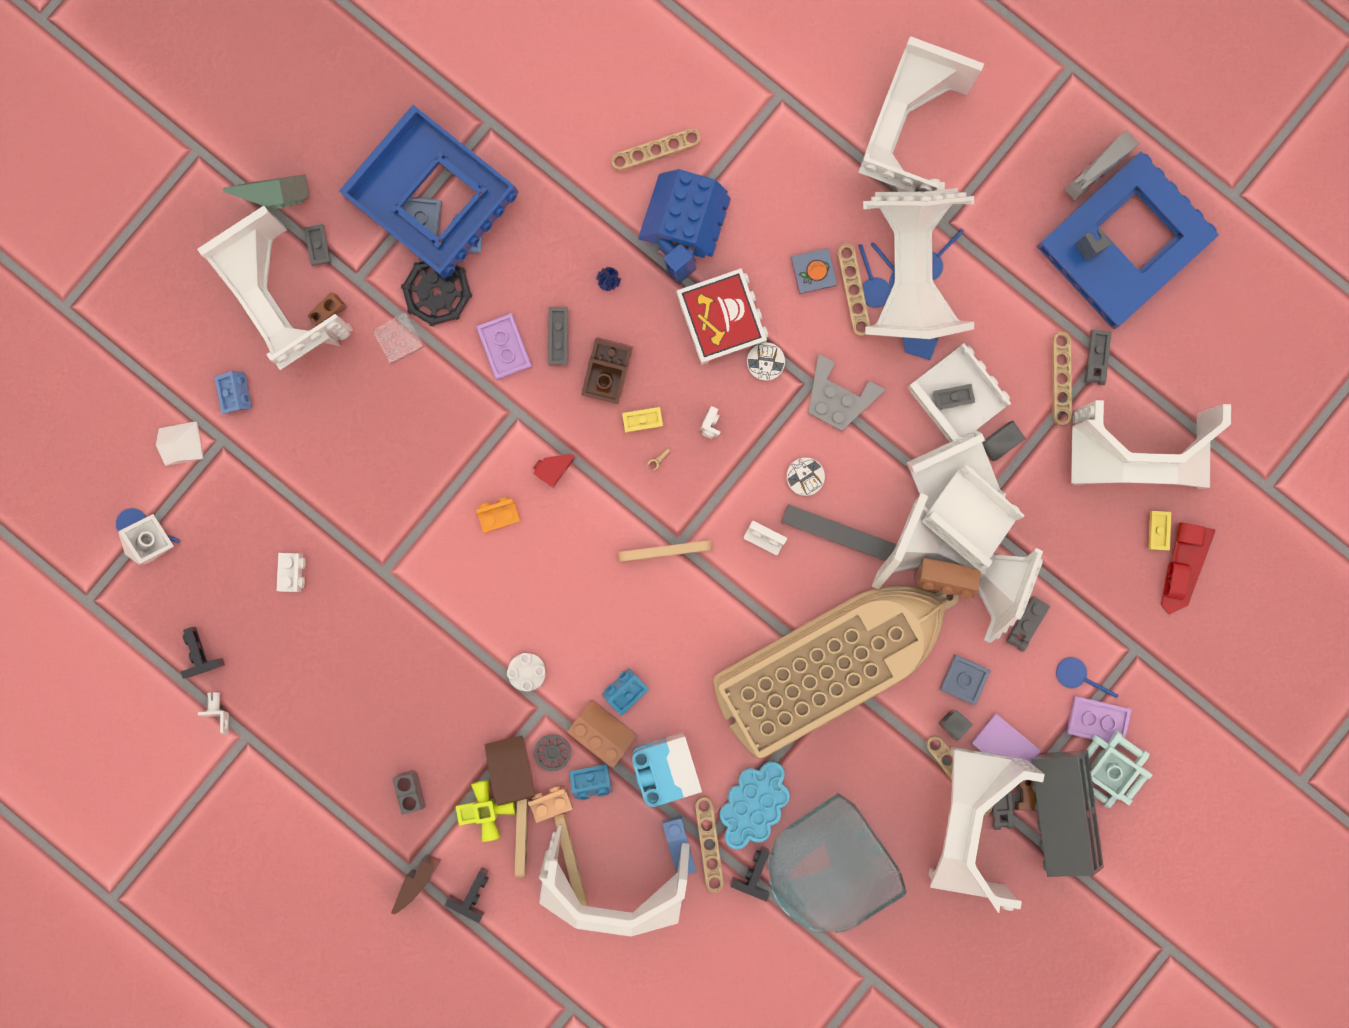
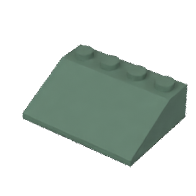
[223,174,310,209]

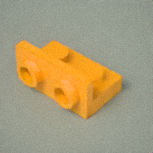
[475,497,521,533]

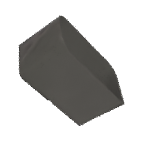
[982,421,1026,461]
[938,709,973,741]
[393,771,426,814]

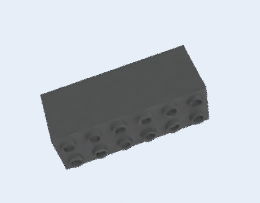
[1030,750,1104,877]

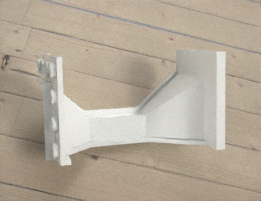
[858,36,984,192]
[863,188,974,339]
[197,206,353,370]
[1071,400,1231,489]
[872,493,1043,643]
[928,747,1044,913]
[539,825,690,936]

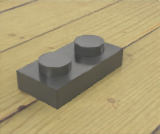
[304,224,331,266]
[933,384,975,410]

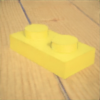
[622,407,663,433]
[1148,511,1171,550]

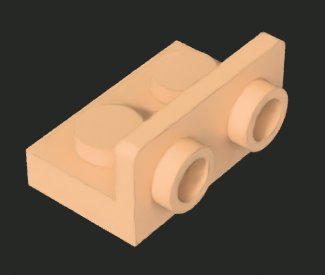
[528,785,573,823]

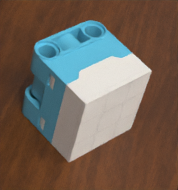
[632,732,702,807]

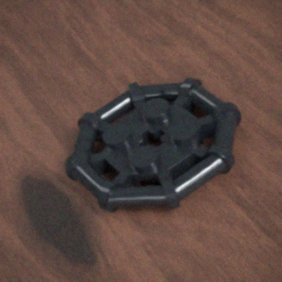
[401,262,472,327]

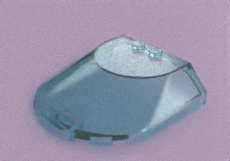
[768,793,907,933]

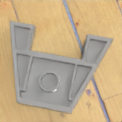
[808,354,886,431]

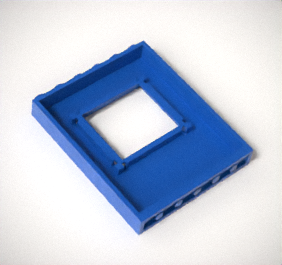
[339,105,519,279]
[1036,151,1219,330]

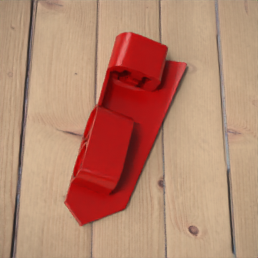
[1161,522,1215,614]

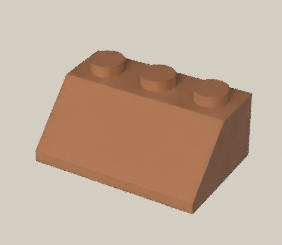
[914,558,981,599]
[567,700,637,768]

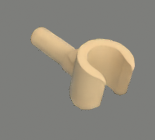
[647,448,671,471]

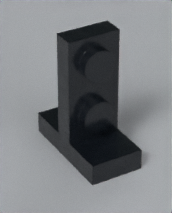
[181,627,225,679]
[730,846,770,902]
[444,867,489,923]

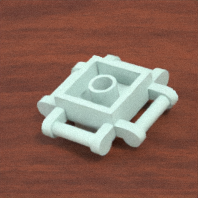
[1086,731,1153,809]

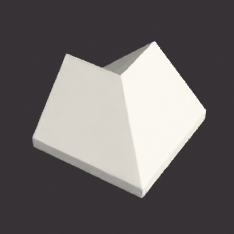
[156,421,204,466]
[118,514,174,565]

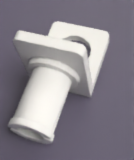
[198,692,229,735]

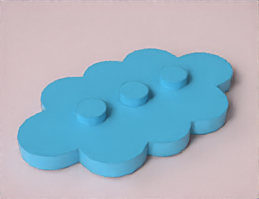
[719,761,790,849]

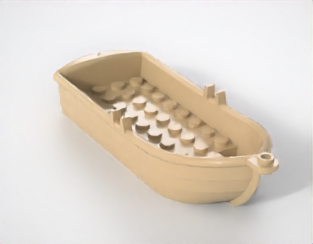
[713,586,959,758]

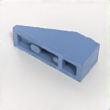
[663,815,696,874]

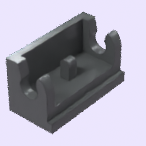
[1075,229,1113,261]

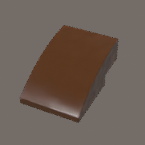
[581,337,633,404]
[484,735,535,806]
[391,854,441,915]

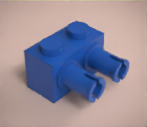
[657,238,696,284]

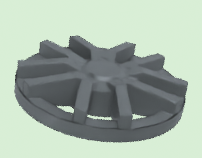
[534,734,571,771]

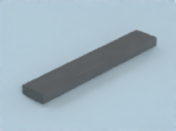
[781,505,896,561]

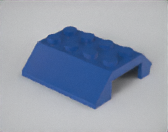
[638,169,731,258]

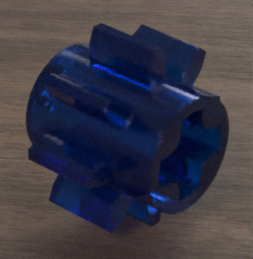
[596,267,621,291]

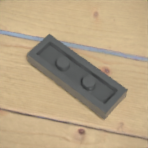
[548,307,568,365]

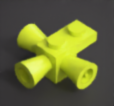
[456,780,516,842]

